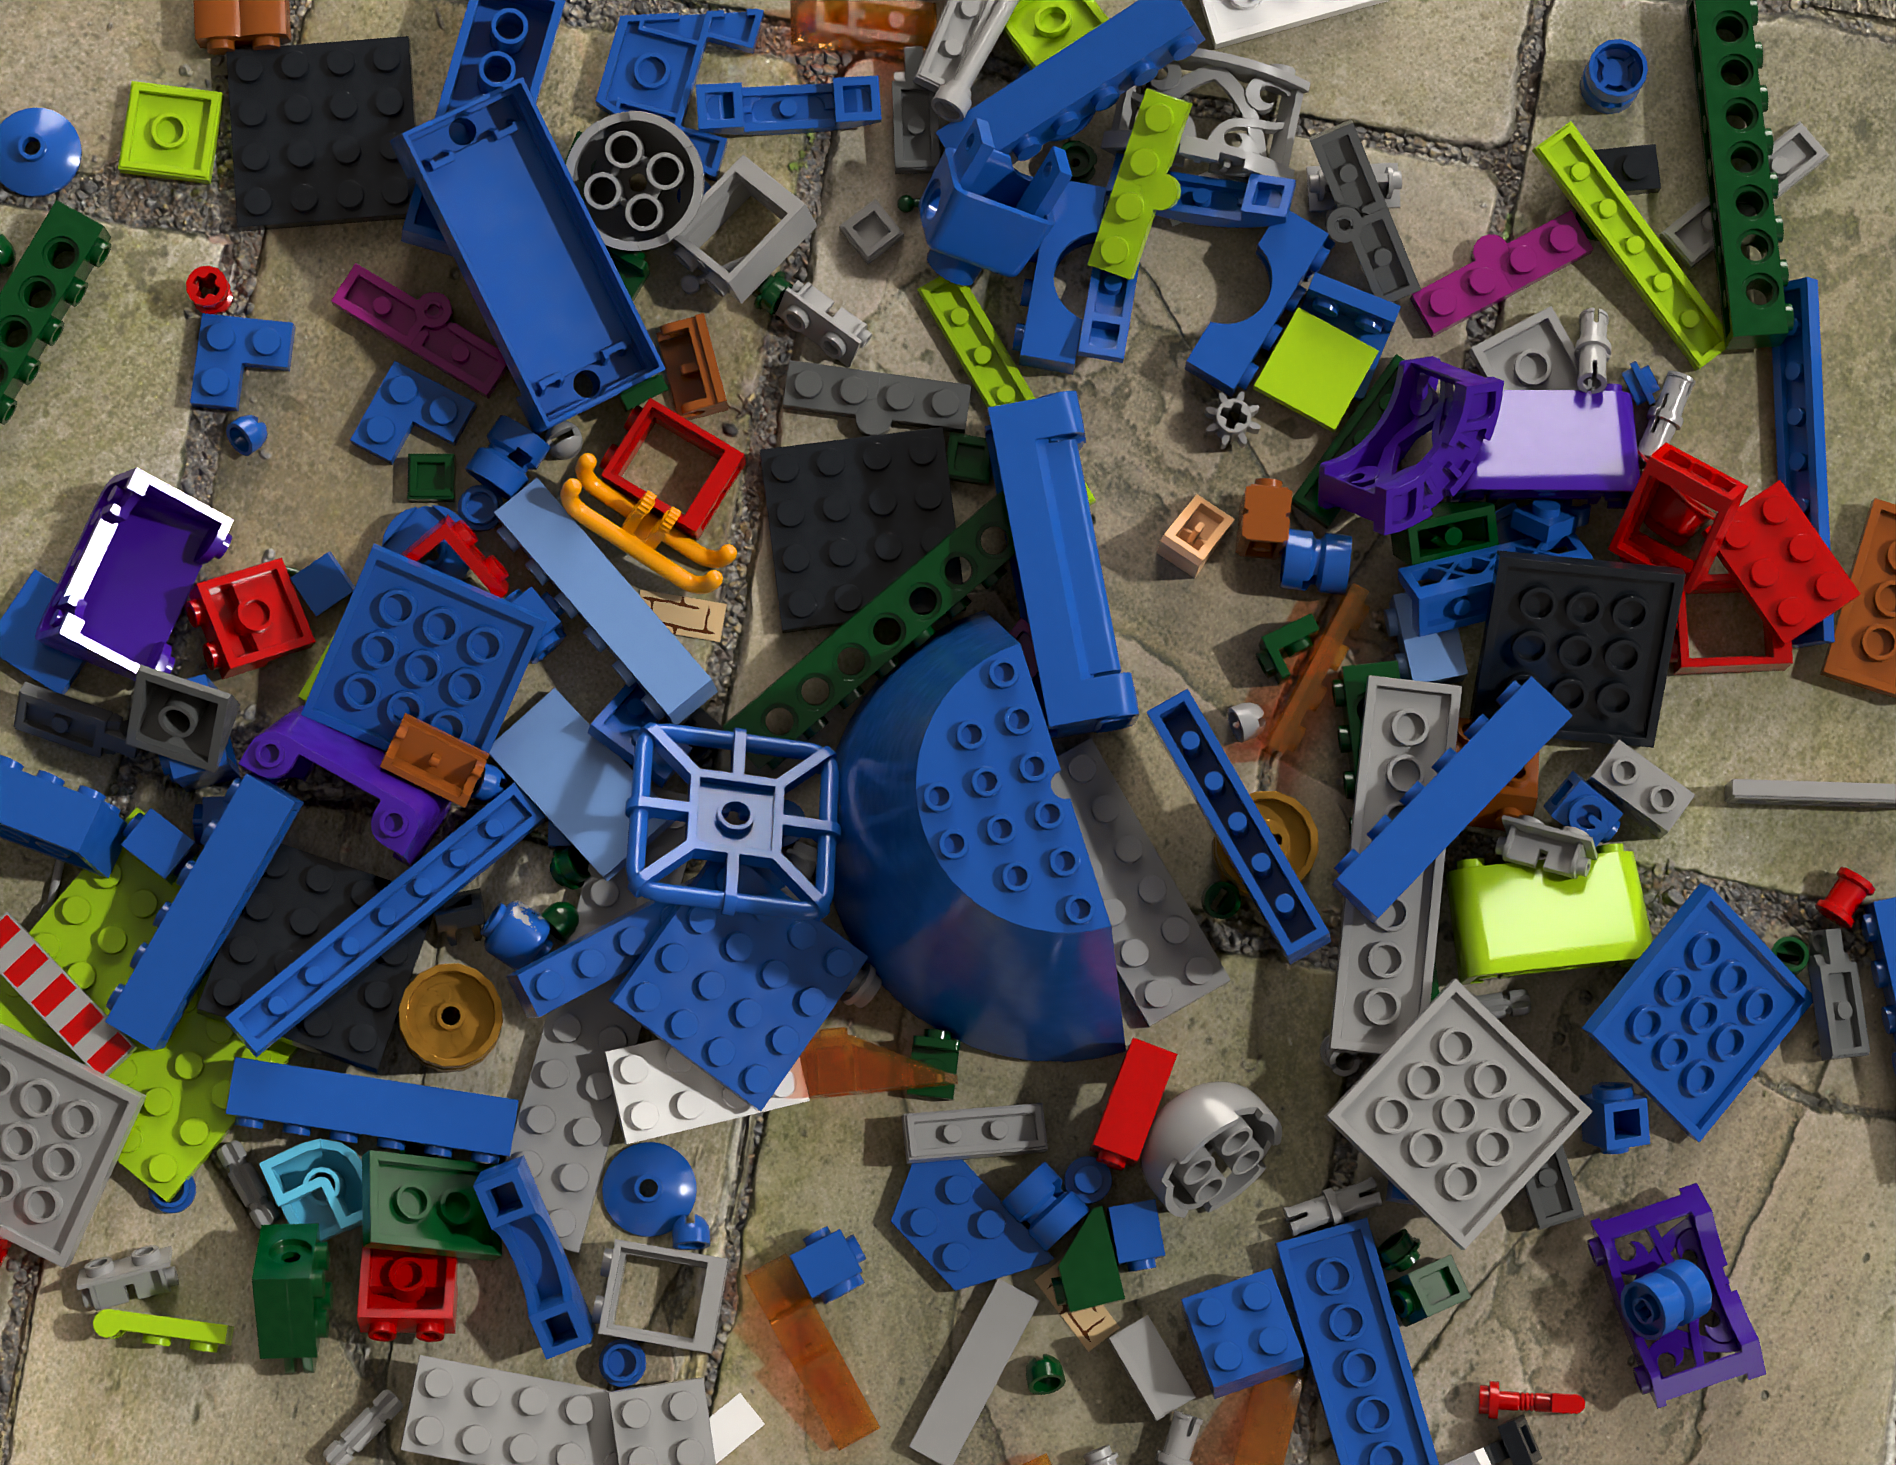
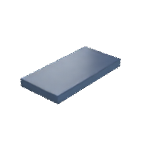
[489,688,675,882]

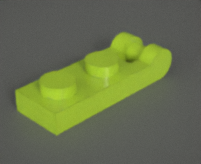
[93,1309,234,1353]

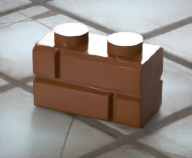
[1235,478,1293,560]

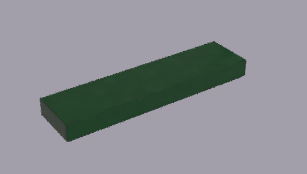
[1292,354,1405,529]

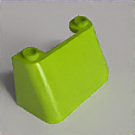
[1446,843,1653,985]

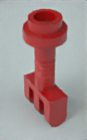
[1479,1381,1585,1419]

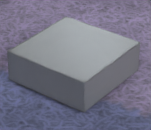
[839,198,904,265]

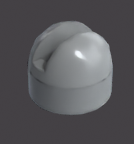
[545,421,583,460]
[1227,702,1266,743]

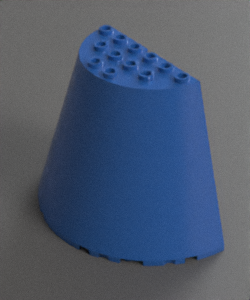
[832,610,1126,1063]

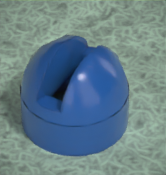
[226,415,268,456]
[471,763,507,802]
[672,1214,710,1250]

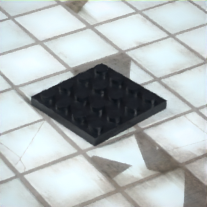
[226,36,416,232]
[760,427,966,633]
[1469,550,1686,748]
[197,844,435,1074]

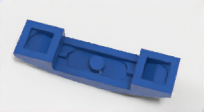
[696,75,882,135]
[1106,153,1296,228]
[1077,193,1140,363]

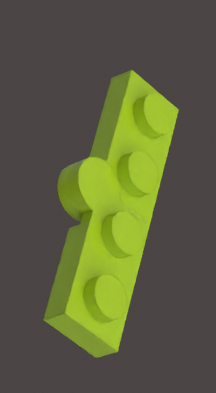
[1087,88,1193,280]

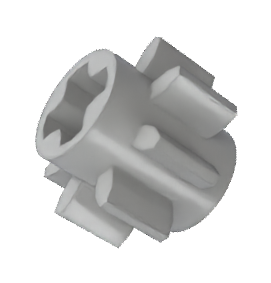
[1204,391,1261,450]

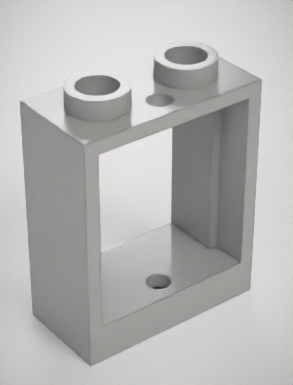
[672,155,818,304]
[592,1239,729,1354]

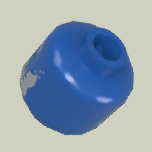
[480,900,553,970]

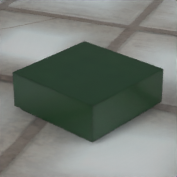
[618,374,669,412]
[946,432,991,486]
[407,454,456,502]

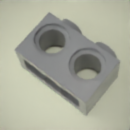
[1587,740,1695,839]

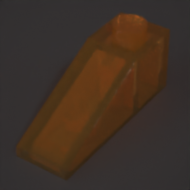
[790,0,937,50]
[805,1027,958,1098]

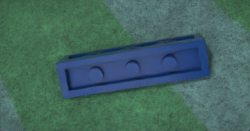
[1398,533,1593,637]

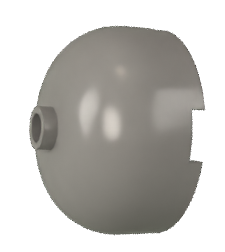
[566,111,705,251]
[1141,1081,1282,1218]

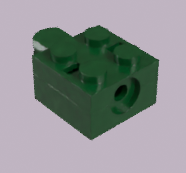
[252,1223,333,1374]

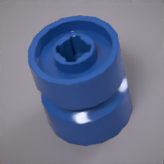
[1580,39,1648,114]
[465,415,551,500]
[1280,529,1352,595]
[1001,1162,1090,1252]
[1621,1259,1712,1340]

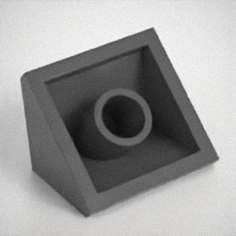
[126,665,241,773]

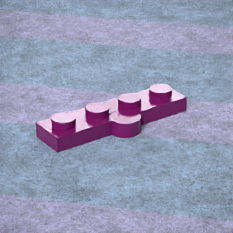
[1410,210,1593,338]
[331,263,508,399]

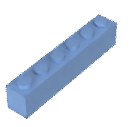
[494,478,718,725]

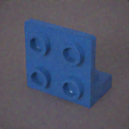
[1301,272,1401,401]

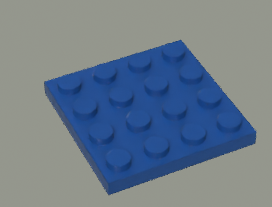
[301,543,548,785]
[608,860,869,1111]
[1582,883,1813,1143]

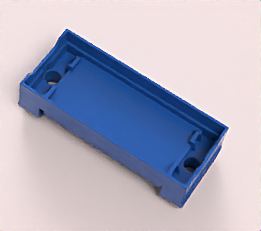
[389,77,666,434]
[985,391,1140,740]

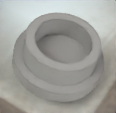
[840,963,882,1008]

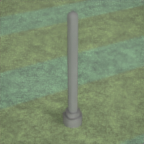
[931,0,1019,122]

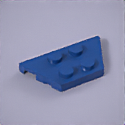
[891,1159,1054,1291]

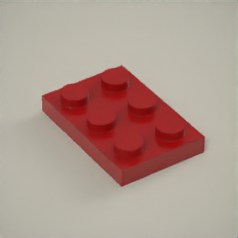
[1701,480,1861,648]

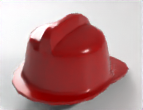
[1638,450,1716,546]

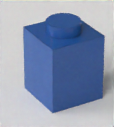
[121,808,201,885]
[1107,1199,1165,1272]

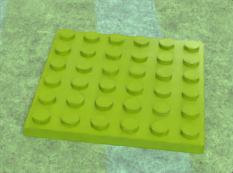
[0,807,300,1203]

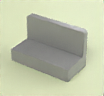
[1107,1315,1196,1422]

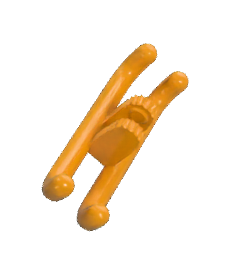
[560,453,737,594]

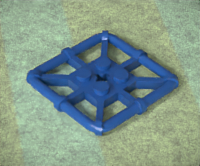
[625,722,842,921]

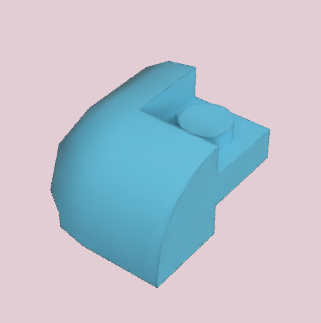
[259,1139,363,1242]

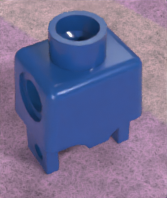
[918,117,1072,286]

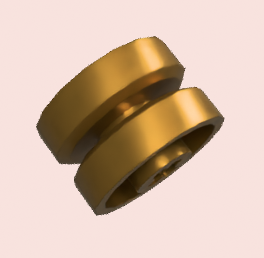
[1212,791,1319,899]
[399,963,503,1072]

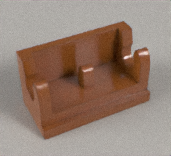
[656,313,728,420]
[380,713,490,808]

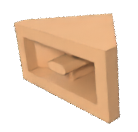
[1157,494,1235,578]

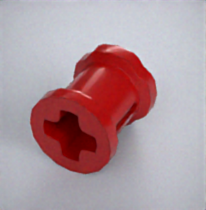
[186,266,233,315]
[1815,867,1876,929]

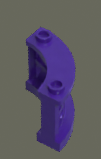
[1318,356,1504,535]
[1587,1183,1766,1409]

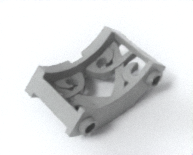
[1101,48,1310,183]

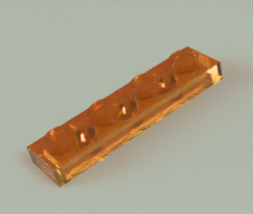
[1262,582,1370,759]

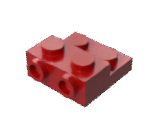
[185,558,316,680]
[357,1240,458,1342]

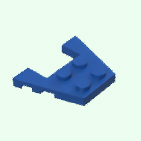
[596,9,764,182]

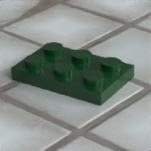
[362,1150,502,1261]

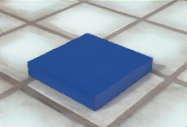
[0,569,86,695]

